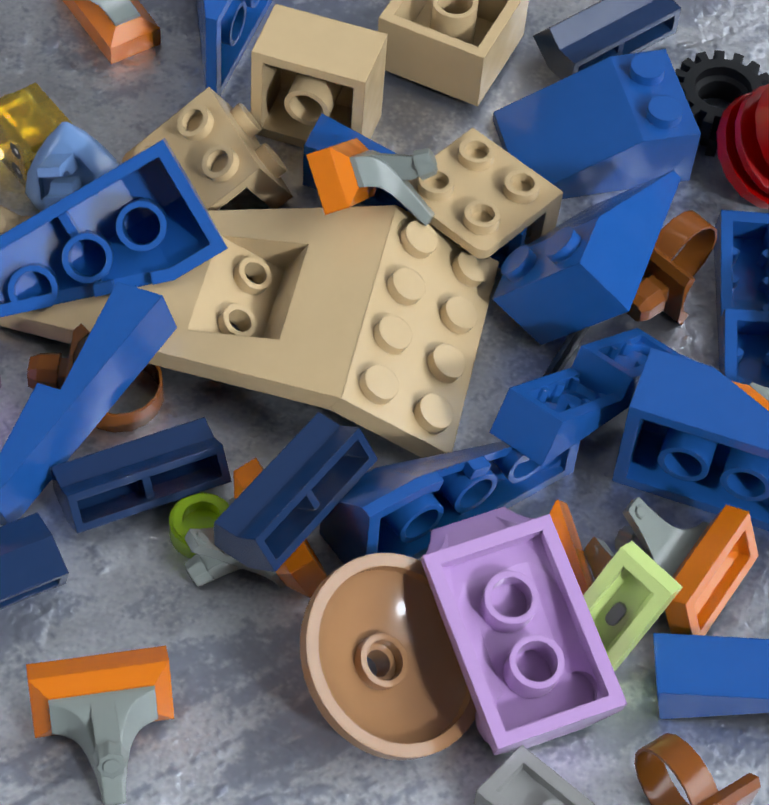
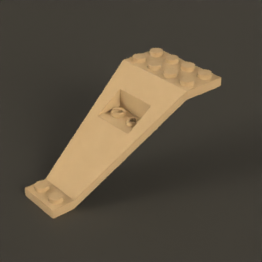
[0,205,499,458]

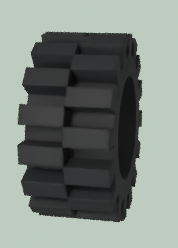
[675,50,769,157]

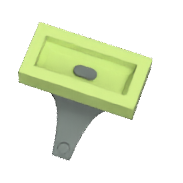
[583,537,683,672]

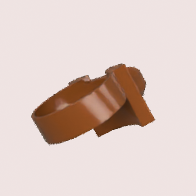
[626,210,717,325]
[27,323,164,433]
[634,733,761,805]

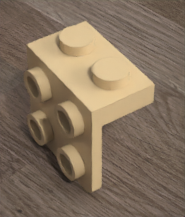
[122,87,293,211]
[408,128,563,259]

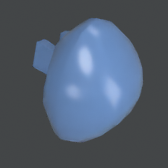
[25,121,120,211]

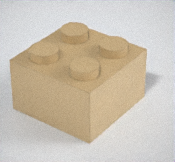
[378,0,529,107]
[251,4,388,148]

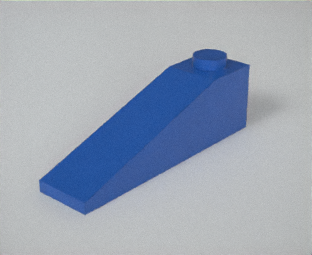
[0,138,228,317]
[319,441,580,564]

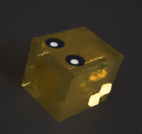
[0,82,72,188]

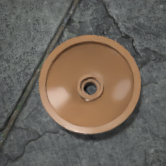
[300,553,476,761]

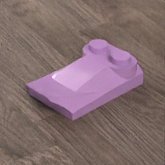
[421,507,627,755]

